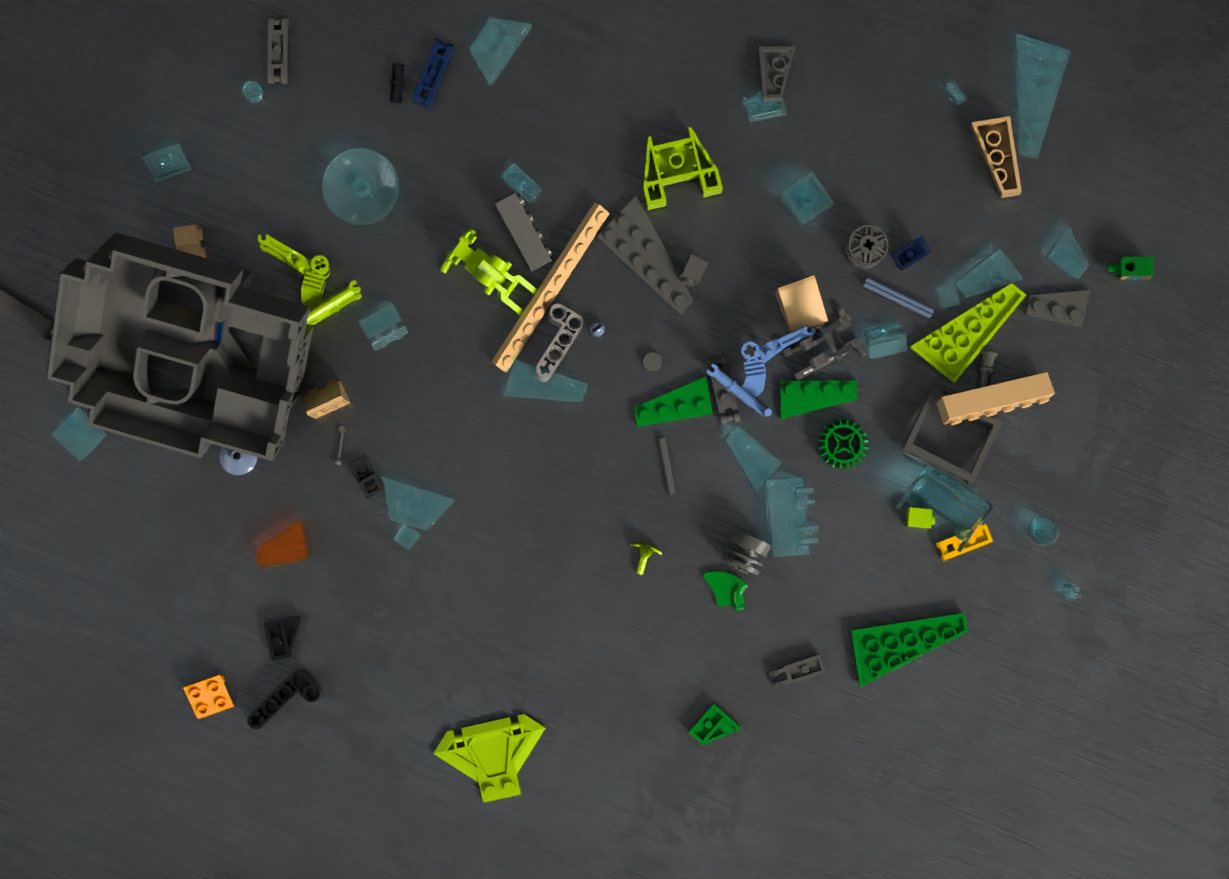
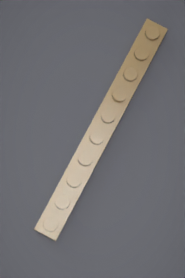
[491,202,610,373]

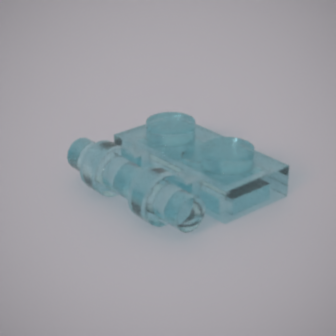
[359,304,408,350]

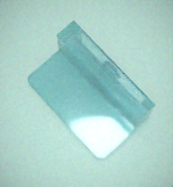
[864,322,907,359]

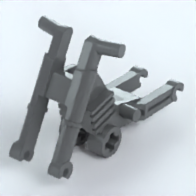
[782,308,868,381]

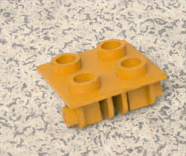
[183,674,234,719]

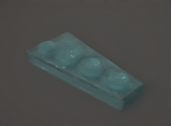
[503,360,588,402]

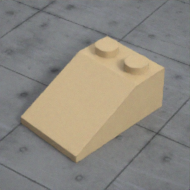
[304,380,350,419]

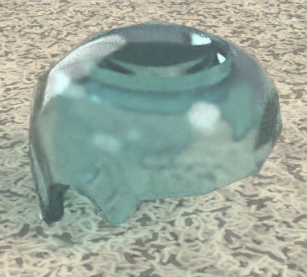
[1029,516,1059,546]

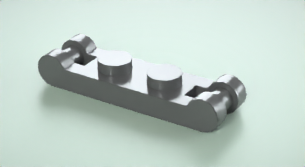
[267,16,289,84]
[707,354,741,425]

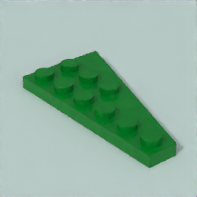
[850,613,968,688]

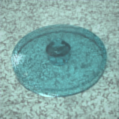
[322,148,400,225]

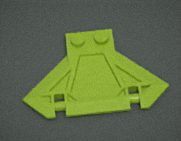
[433,714,546,803]

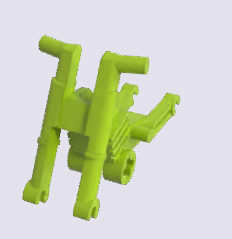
[439,228,538,316]
[258,234,362,325]

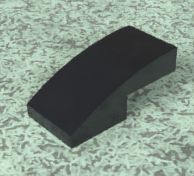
[348,454,384,499]

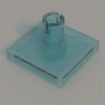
[141,139,192,183]
[52,407,107,462]

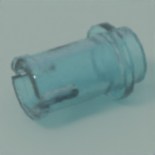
[945,80,968,106]

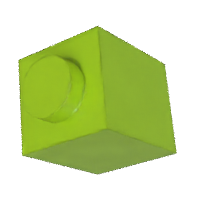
[905,507,935,529]

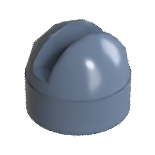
[589,321,605,337]

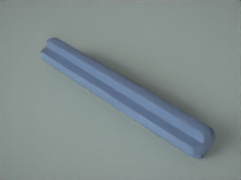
[863,277,934,318]

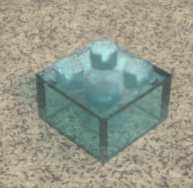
[779,172,834,228]

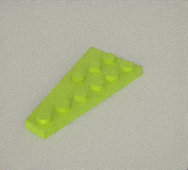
[909,283,1026,384]

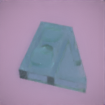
[1046,228,1089,280]

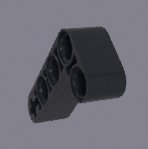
[247,670,323,729]

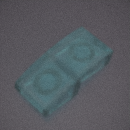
[500,163,542,203]

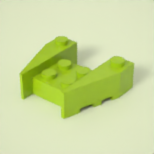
[643,127,723,210]

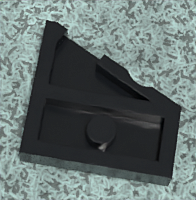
[264,615,302,661]

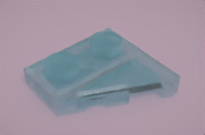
[745,91,786,123]

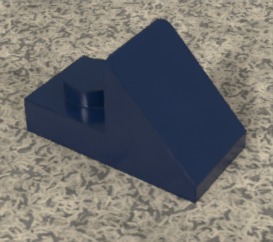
[892,236,932,271]

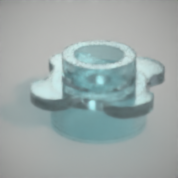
[1059,583,1081,600]

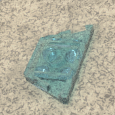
[469,18,532,86]
[383,478,455,531]

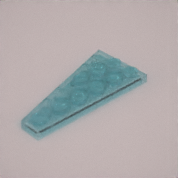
[1015,34,1071,159]

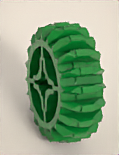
[817,418,869,470]

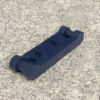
[412,38,454,108]

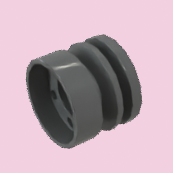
[845,225,888,269]
[721,529,771,576]

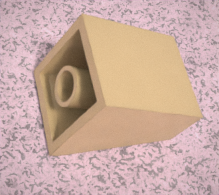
[775,275,828,333]

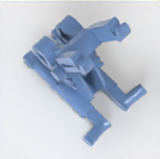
[706,326,815,417]

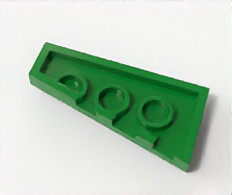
[634,376,713,427]
[780,380,857,419]

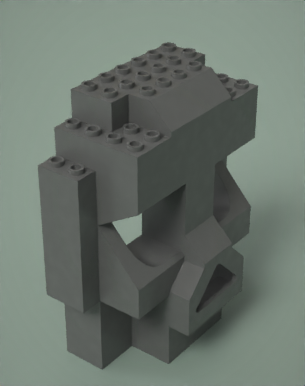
[46,232,314,461]

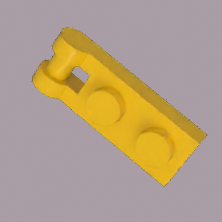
[935,524,993,561]

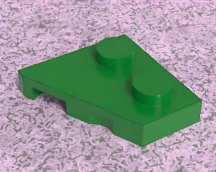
[688,703,742,745]

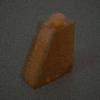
[256,521,309,568]

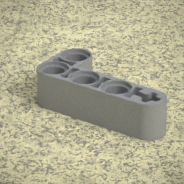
[535,304,583,382]

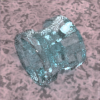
[242,81,264,103]

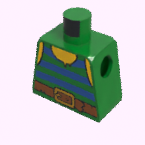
[1108,256,1153,280]

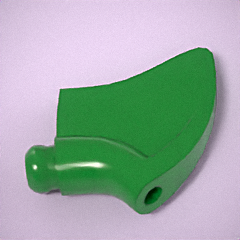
[703,571,748,611]

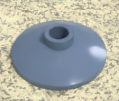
[219,447,258,475]

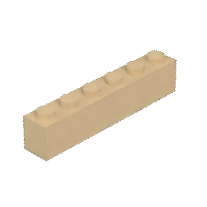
[936,372,1055,425]

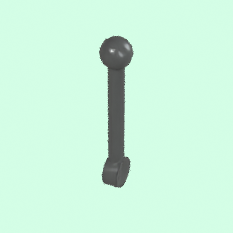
[334,426,346,465]

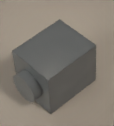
[677,254,708,287]

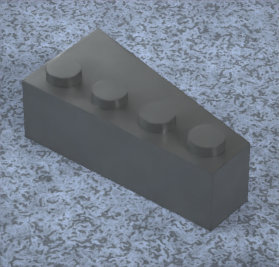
[493,191,552,272]

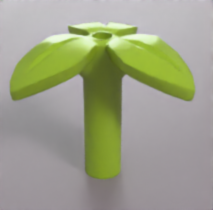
[630,542,662,575]

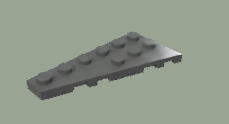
[597,196,693,315]

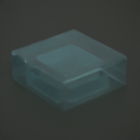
[936,286,960,309]
[394,524,421,551]

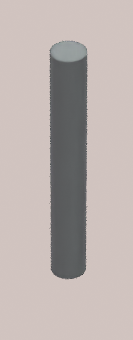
[658,437,676,495]

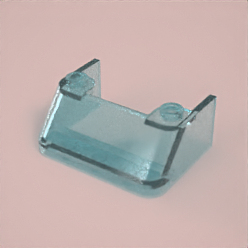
[896,466,993,552]

